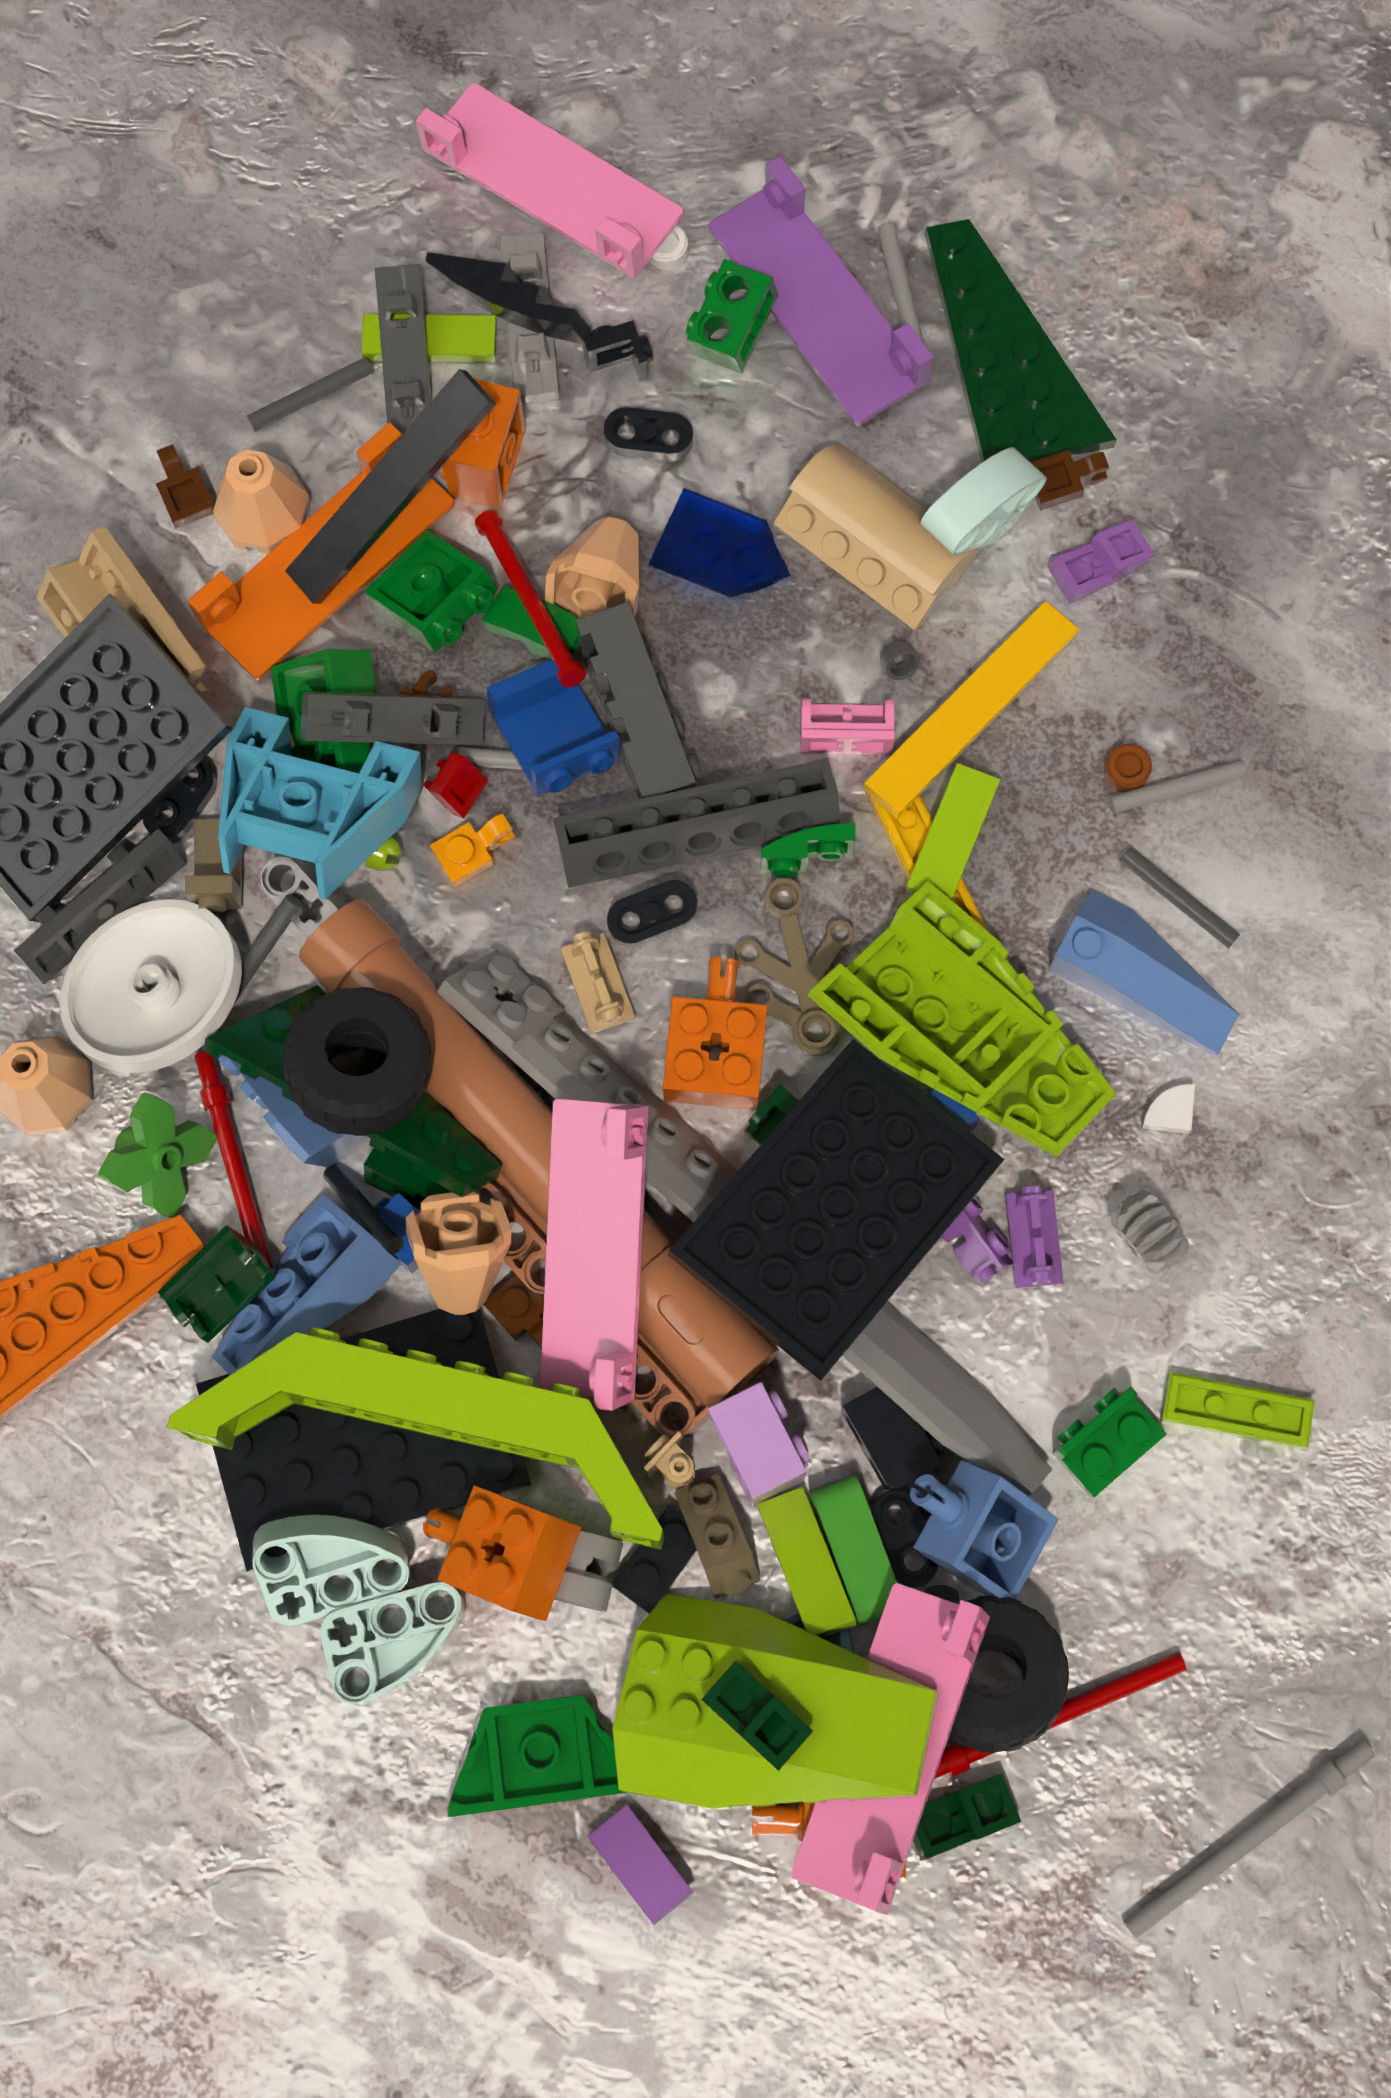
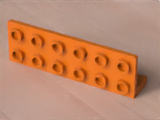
[187,422,455,681]

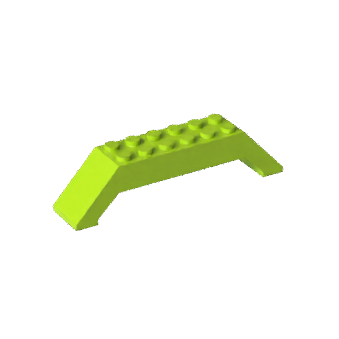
[167,1328,664,1550]

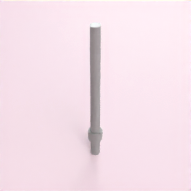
[1123,1740,1375,1939]

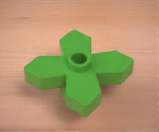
[98,1092,217,1218]

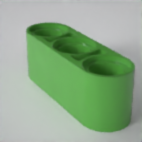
[809,1474,897,1627]

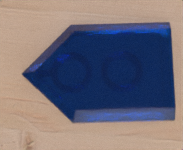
[648,488,791,600]

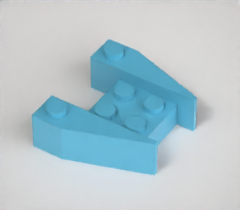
[218,707,422,900]

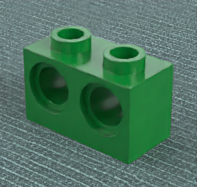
[686,259,779,374]

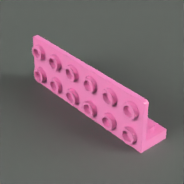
[416,83,684,279]
[540,1098,648,1411]
[791,1583,990,1915]

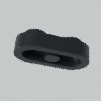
[604,407,693,462]
[143,759,217,843]
[607,880,697,946]
[871,1491,938,1588]

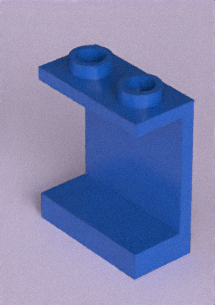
[487,656,620,797]

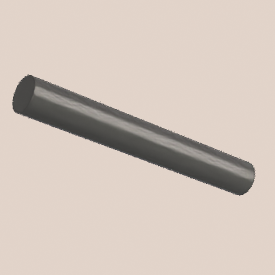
[247,357,374,432]
[1119,847,1240,949]
[234,894,302,1004]

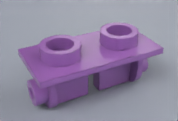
[1005,1186,1064,1288]
[942,1197,1013,1284]

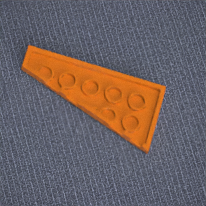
[0,1215,205,1421]

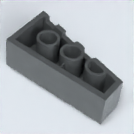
[576,602,701,799]

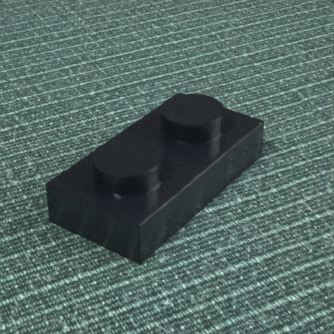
[612,1504,697,1614]

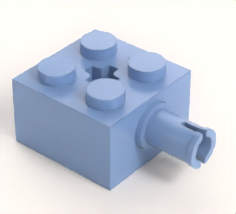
[910,1460,1059,1599]

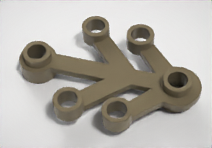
[735,878,854,1056]

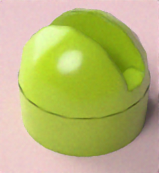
[365,837,402,871]

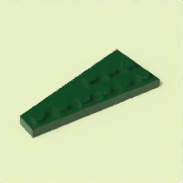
[925,219,1117,463]
[203,985,502,1198]

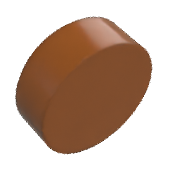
[1104,744,1152,792]

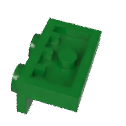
[1053,1387,1167,1499]

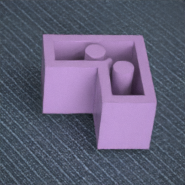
[708,1382,810,1508]

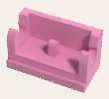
[800,698,895,755]

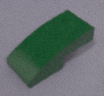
[701,1660,813,1771]
[913,1773,1022,1861]

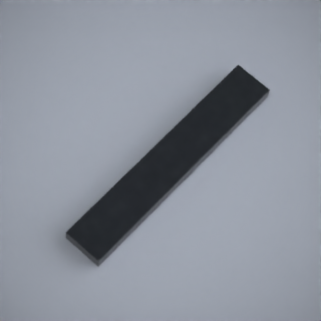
[285,369,496,604]

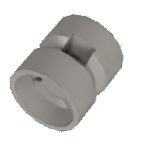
[554,1531,623,1612]

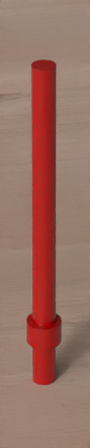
[194,1051,273,1268]
[934,1652,1187,1779]

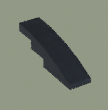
[425,252,591,345]

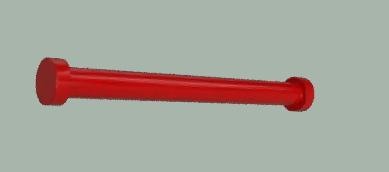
[474,510,586,688]

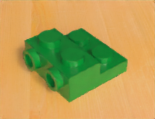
[364,530,497,653]

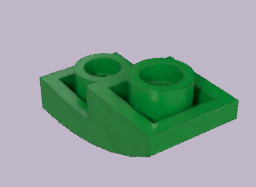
[481,586,580,659]
[761,823,855,878]

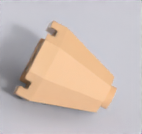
[213,449,311,554]
[545,516,639,618]
[0,1036,94,1136]
[406,1192,511,1315]

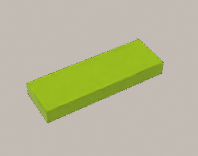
[361,314,497,363]
[906,763,1001,900]
[1160,1372,1315,1450]
[757,1487,857,1638]

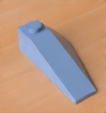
[1049,890,1239,1057]
[217,1029,365,1167]
[212,1194,401,1375]

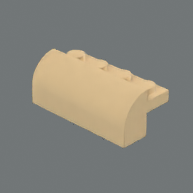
[773,443,980,630]
[36,527,207,695]

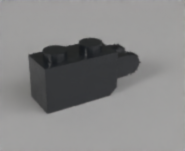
[841,1387,945,1516]

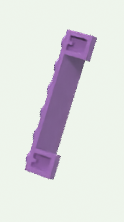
[709,156,934,426]

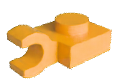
[429,813,515,888]

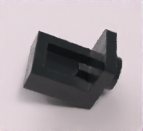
[583,320,653,381]

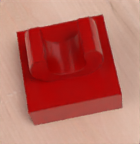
[424,752,488,819]

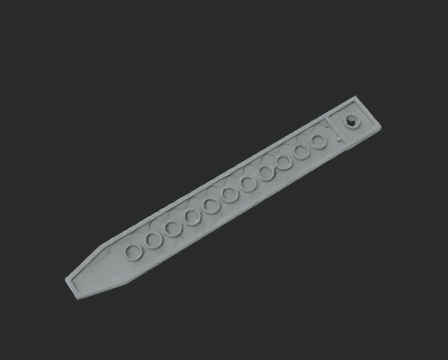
[437,949,1052,1497]

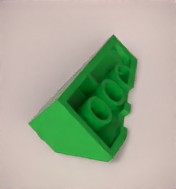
[271,649,376,774]

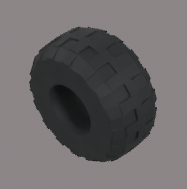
[283,987,431,1136]
[949,1595,1069,1754]

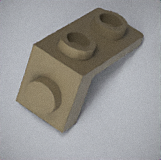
[185,818,242,913]
[675,1474,761,1599]

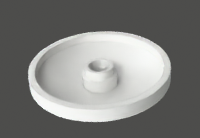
[60,899,242,1073]

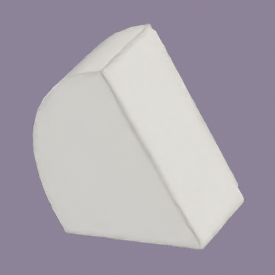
[1142,1084,1195,1134]

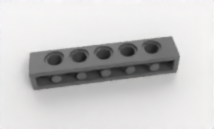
[553,758,840,888]

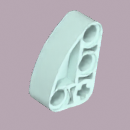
[920,447,1047,556]
[252,1515,409,1627]
[320,1582,466,1706]

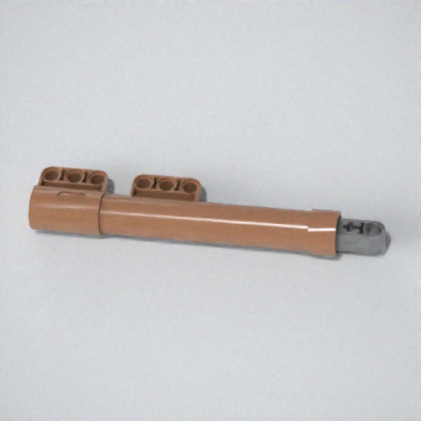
[260,856,780,1438]

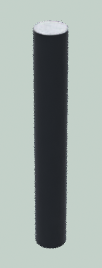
[323,1165,404,1254]

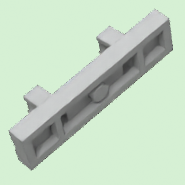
[500,232,560,403]

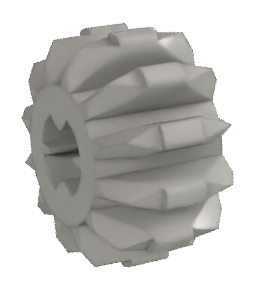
[1111,1190,1189,1275]

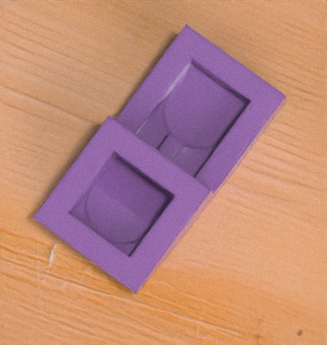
[1047,519,1155,604]
[587,1804,694,1925]

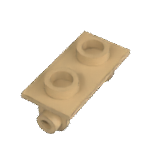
[560,931,636,1034]
[644,1431,695,1489]

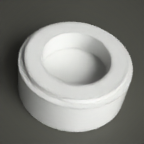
[649,225,689,270]

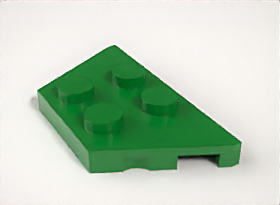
[446,1695,626,1817]

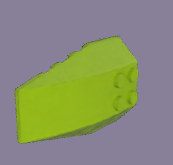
[807,881,1117,1157]
[612,1593,938,1810]

